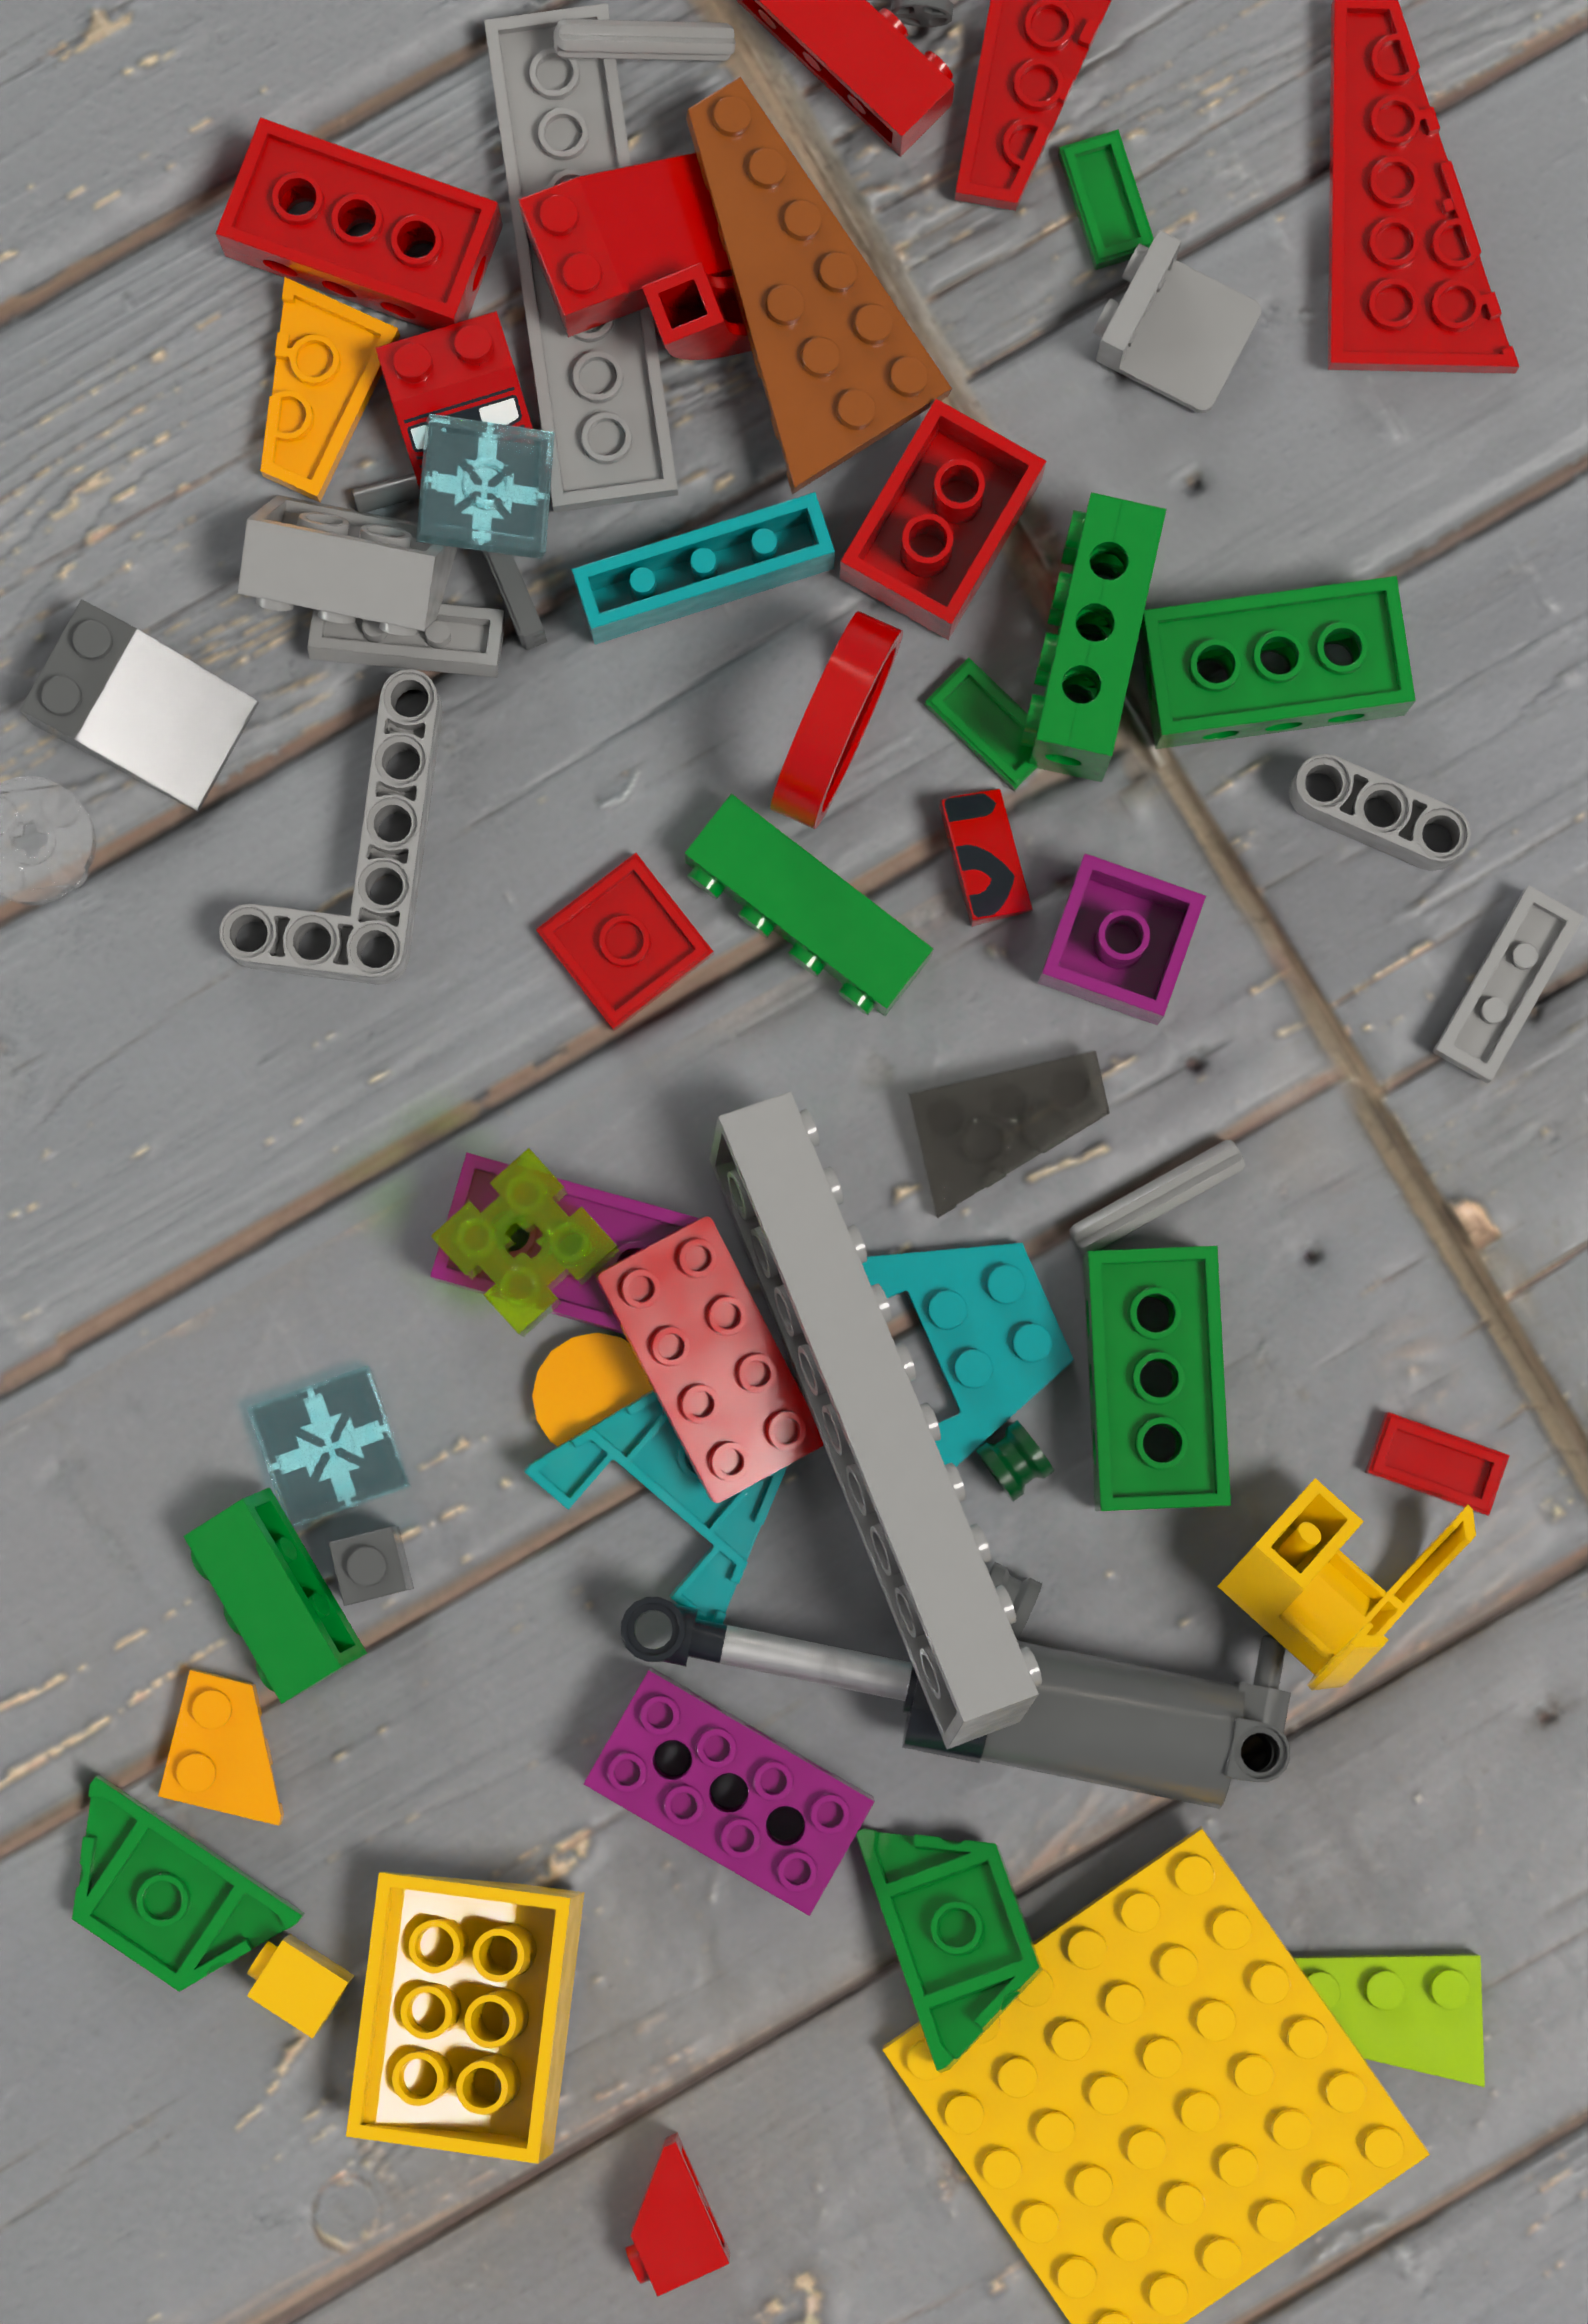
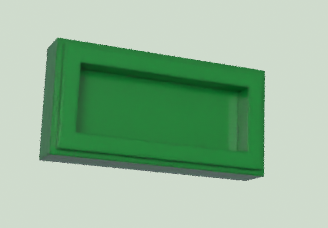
[1058,129,1154,270]
[924,657,1038,792]

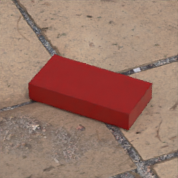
[1365,1412,1510,1516]

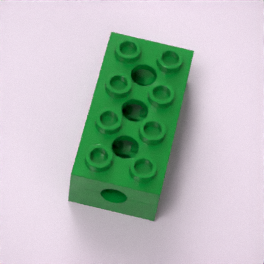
[1020,492,1167,782]
[1139,576,1416,749]
[1083,1245,1231,1511]

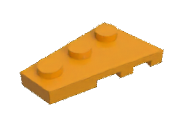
[260,277,400,502]

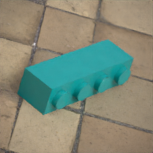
[572,492,835,645]

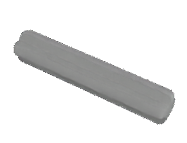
[553,19,735,61]
[1069,1140,1246,1255]

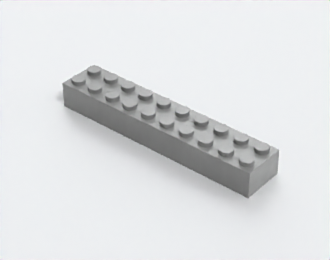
[709,1092,1042,1749]

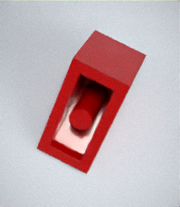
[625,2132,730,2297]

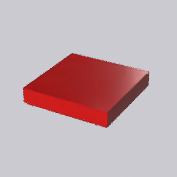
[536,853,714,1031]

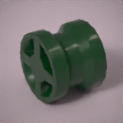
[976,1420,1055,1502]

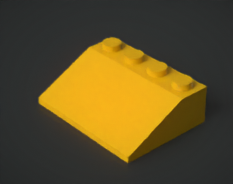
[346,1872,585,2164]

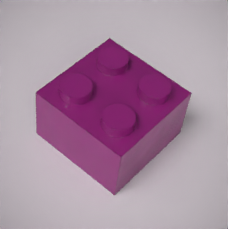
[1038,853,1206,1025]

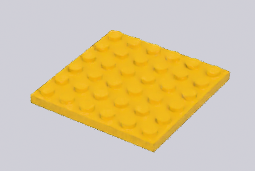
[882,1825,1430,2324]

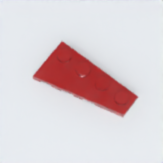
[954,0,1112,211]

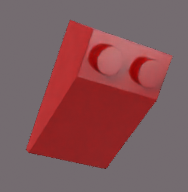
[518,152,732,338]

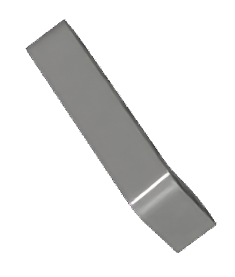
[219,669,443,985]

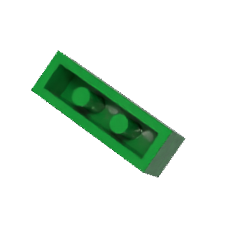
[183,1487,367,1704]

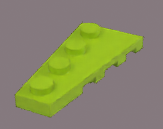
[1293,1954,1485,2087]

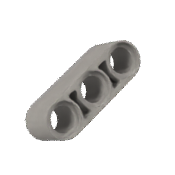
[1289,754,1471,871]

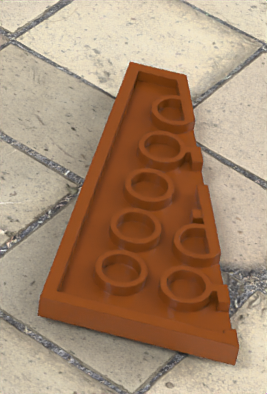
[686,77,952,494]

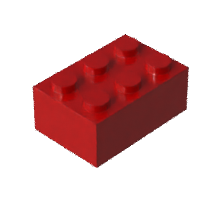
[840,399,1047,640]

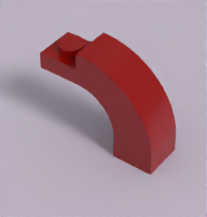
[642,262,751,360]

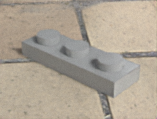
[307,604,505,678]
[1432,885,1585,1084]

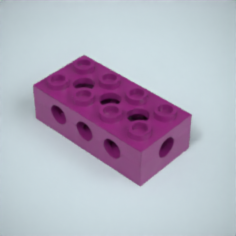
[430,1152,717,1334]
[583,1667,875,1916]

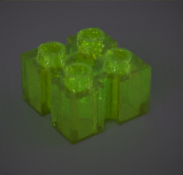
[431,1148,620,1337]

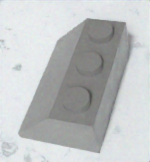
[237,495,458,636]

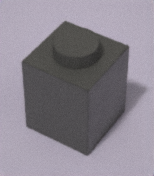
[329,1526,414,1606]

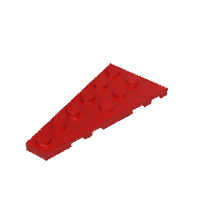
[1328,0,1520,374]

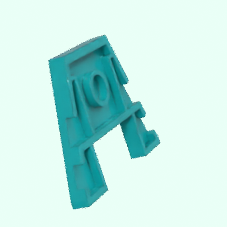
[862,1243,1074,1467]
[524,1390,787,1624]

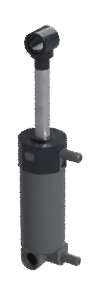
[621,1597,1291,1809]

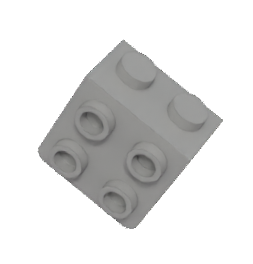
[1093,230,1261,413]

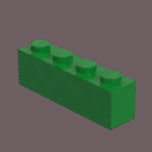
[684,793,934,1016]

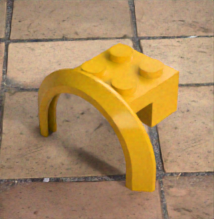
[1217,1478,1476,1691]

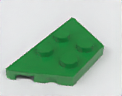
[72,1775,305,1992]
[856,1829,1042,2073]

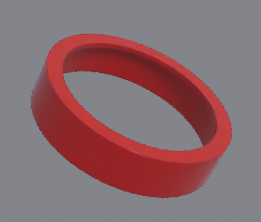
[770,611,903,829]

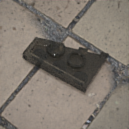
[908,1050,1110,1218]

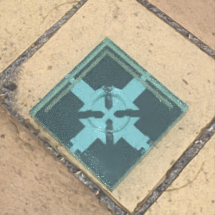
[416,414,555,559]
[247,1365,412,1528]

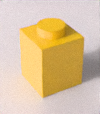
[247,1934,355,2039]

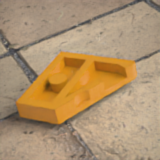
[158,1669,284,1826]

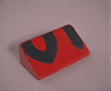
[939,789,1033,927]

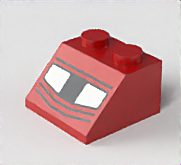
[375,311,537,491]

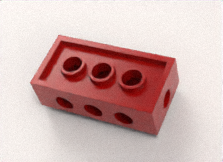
[215,117,503,330]

